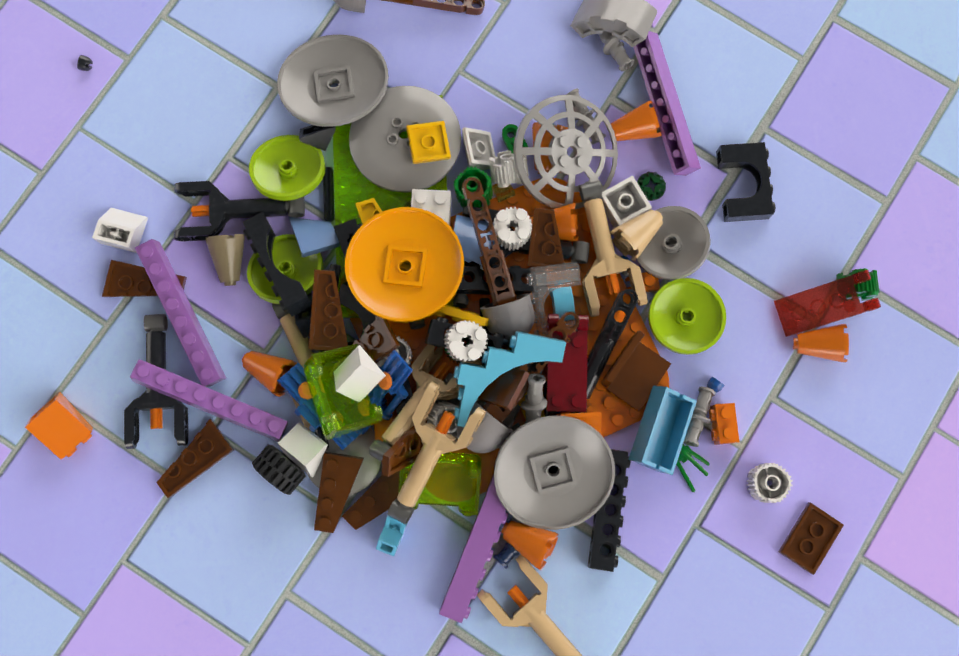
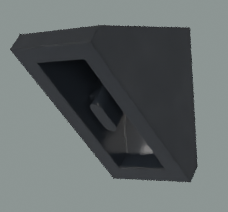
[299,125,336,151]

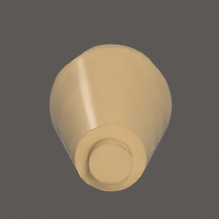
[610,210,663,261]

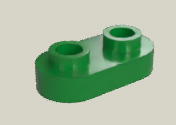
[502,124,528,156]

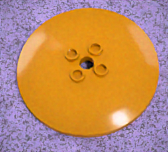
[345,207,464,322]

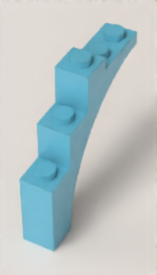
[453,331,566,427]

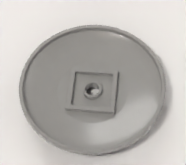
[277,34,389,127]
[349,86,461,193]
[494,415,615,530]

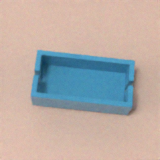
[628,386,697,475]

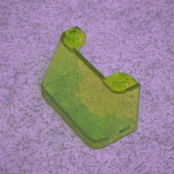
[304,344,383,440]
[399,452,481,517]

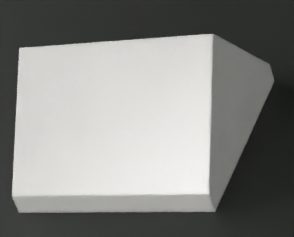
[462,127,496,170]
[334,345,386,402]
[278,423,328,477]

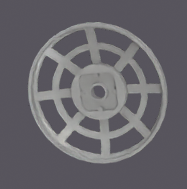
[513,95,618,209]

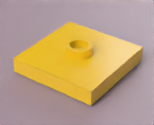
[406,121,451,164]

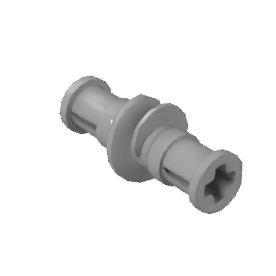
[598,32,634,71]
[566,88,606,145]
[521,374,547,423]
[683,386,716,447]

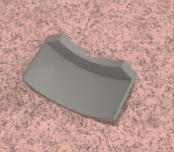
[570,0,657,47]

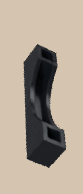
[243,212,312,317]

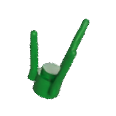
[676,444,710,492]

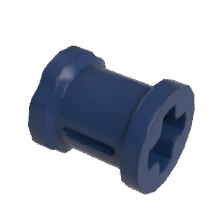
[493,542,519,569]

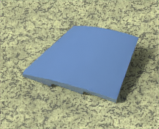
[454,215,491,270]
[289,217,340,257]

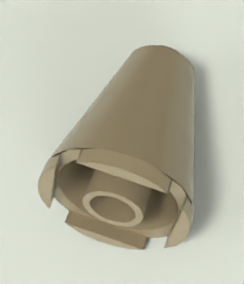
[206,234,245,286]

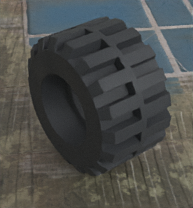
[252,444,306,495]

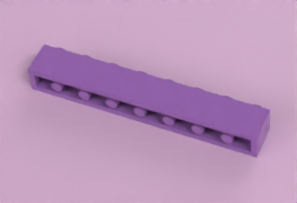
[634,31,701,176]
[135,239,226,387]
[130,359,288,442]
[439,473,508,623]

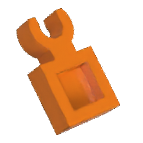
[625,272,660,292]

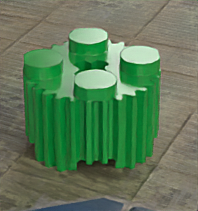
[453,166,493,208]
[836,268,880,303]

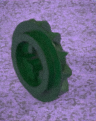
[637,171,666,201]

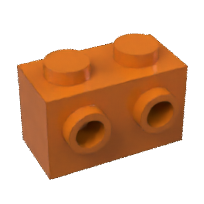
[709,403,740,445]

